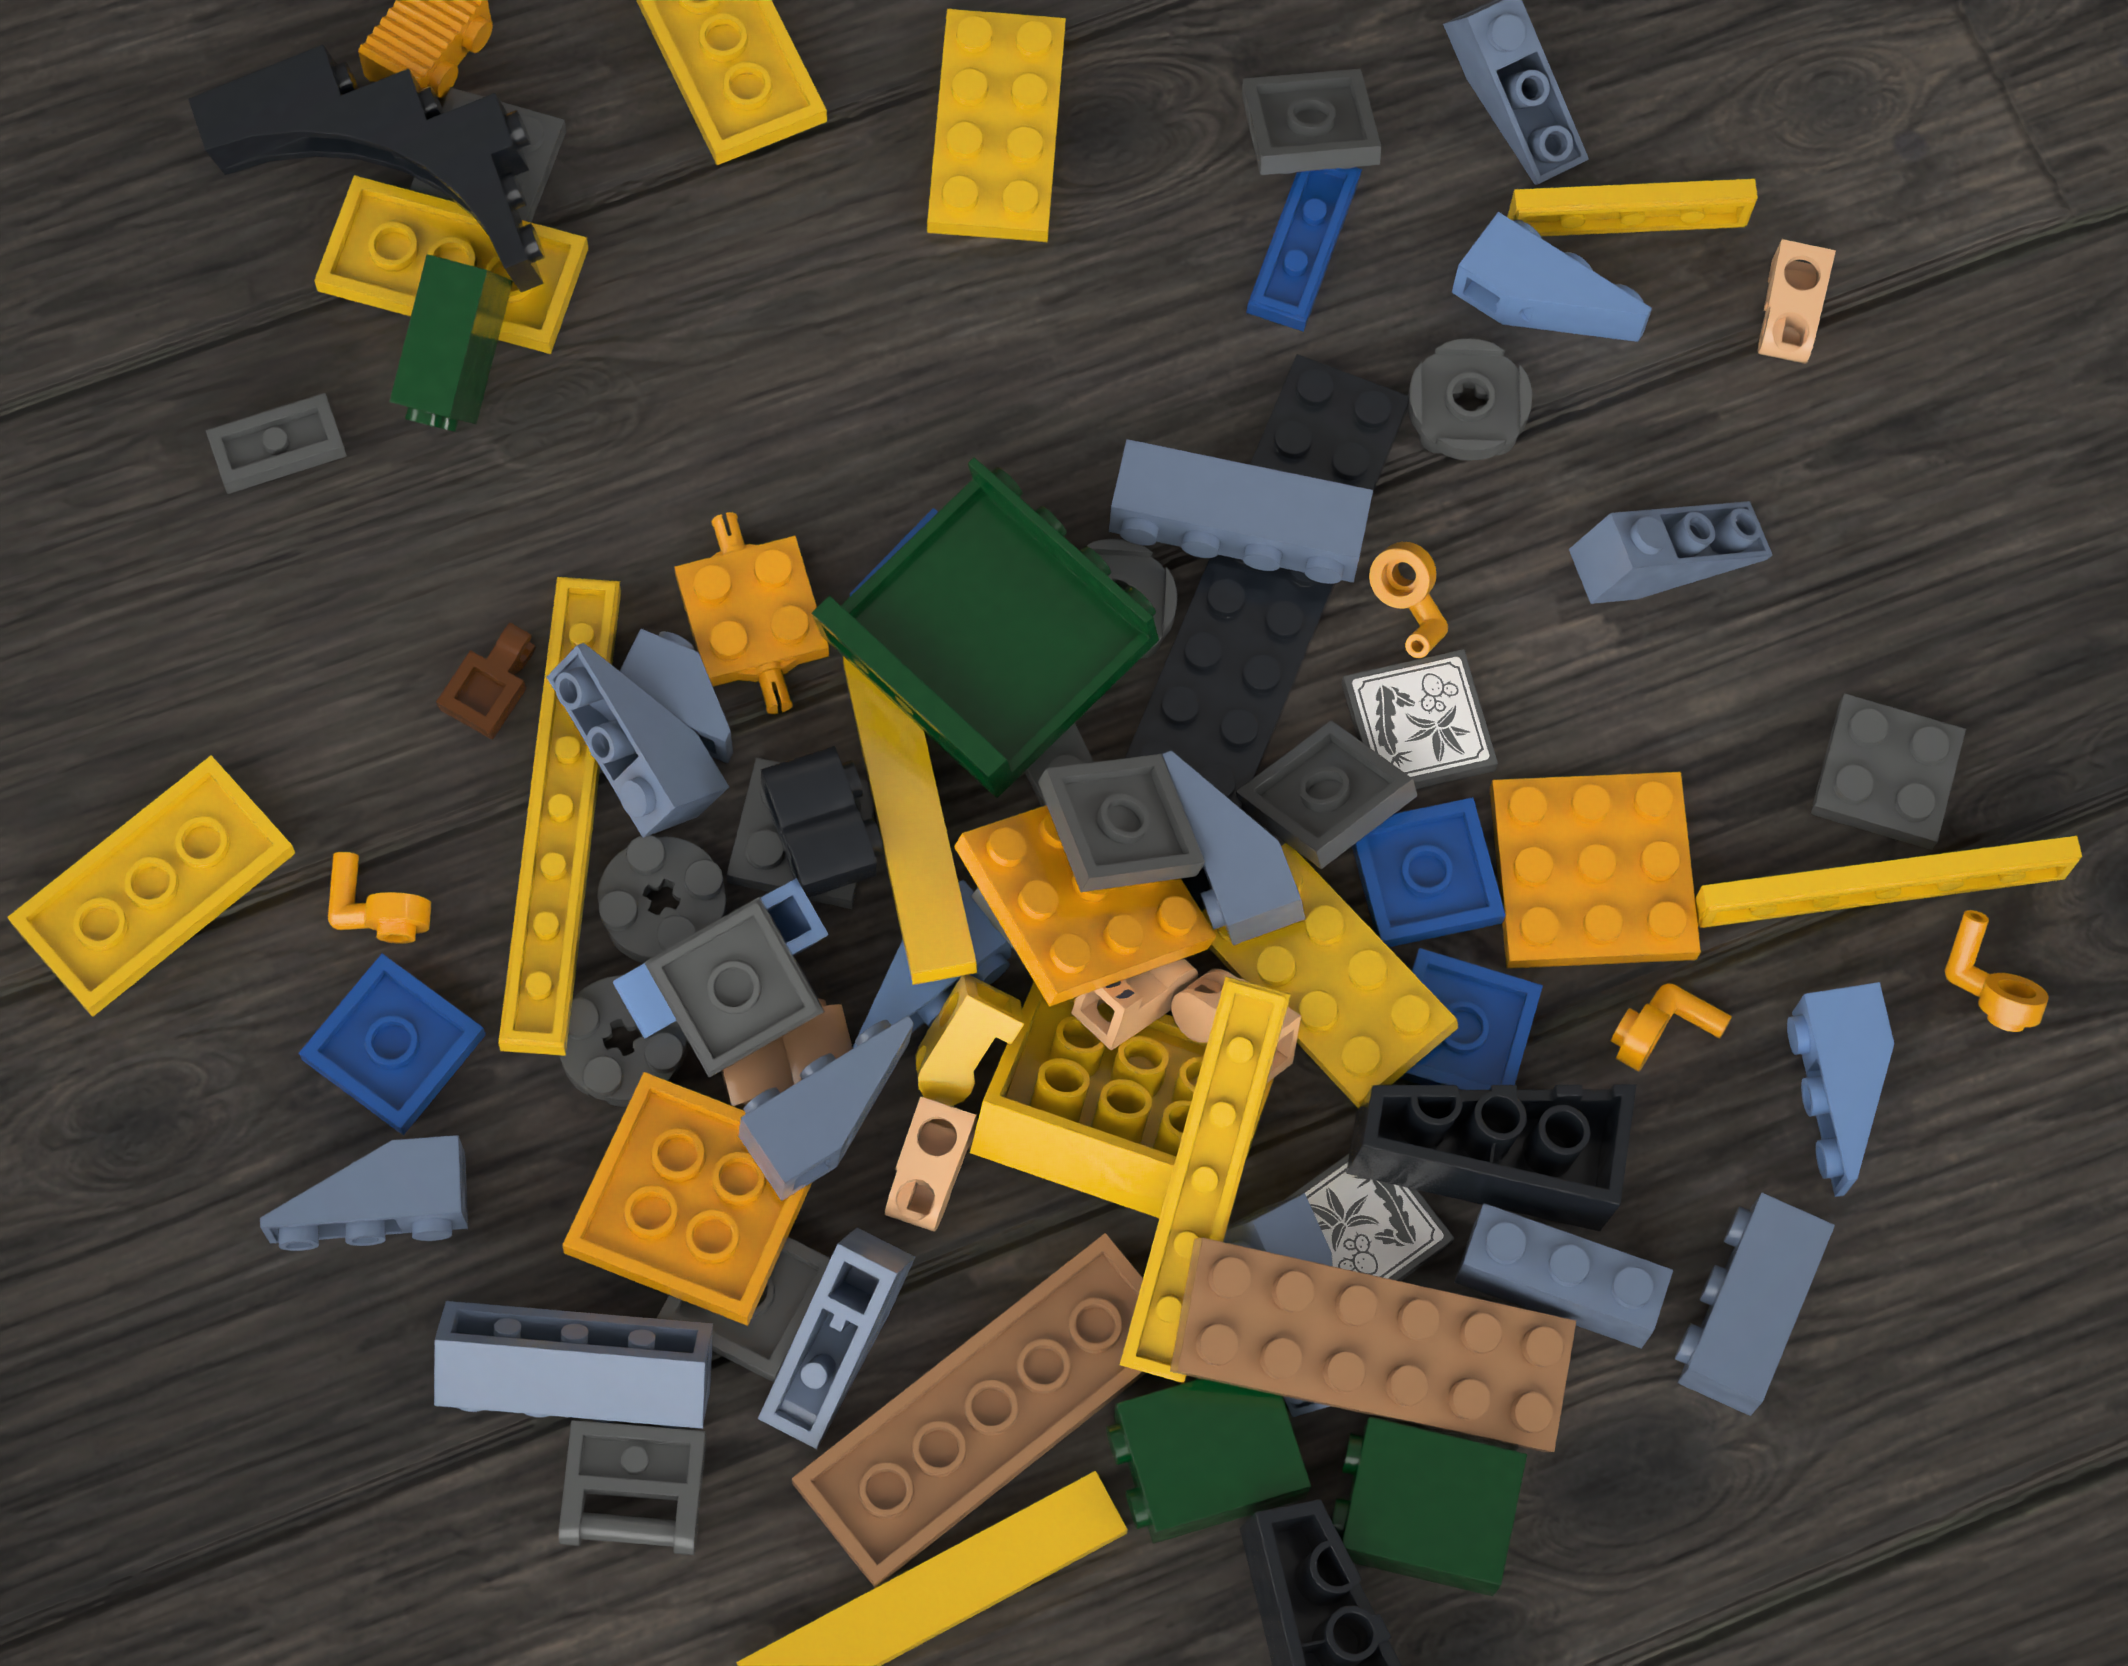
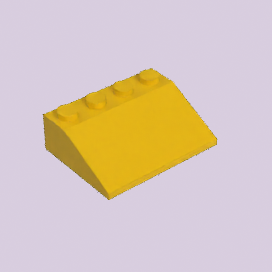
[970,982,1274,1218]

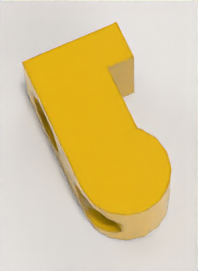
[915,975,1024,1106]

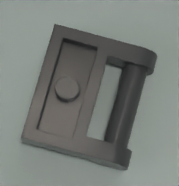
[559,1420,707,1555]

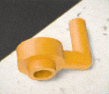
[1369,542,1448,658]
[328,852,431,943]
[1945,910,2049,1032]
[1611,983,1732,1072]

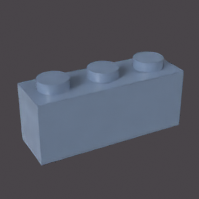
[1675,1193,1835,1416]
[1454,1203,1673,1349]

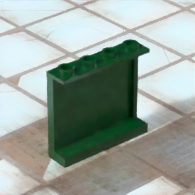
[812,457,1159,798]

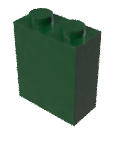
[389,254,513,432]
[1106,1379,1311,1544]
[1331,1417,1527,1596]

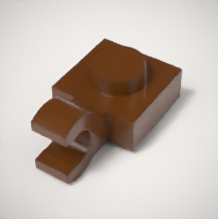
[436,623,536,740]

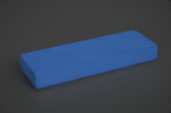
[1246,167,1362,332]

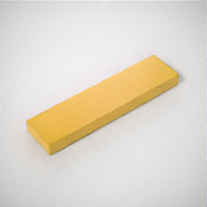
[1507,179,1758,236]

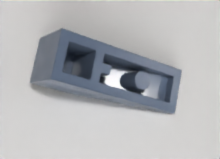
[758,1228,915,1449]

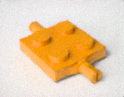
[674,512,829,714]

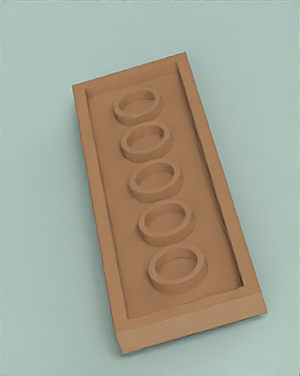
[792,1233,1146,1588]
[1170,1237,1576,1452]

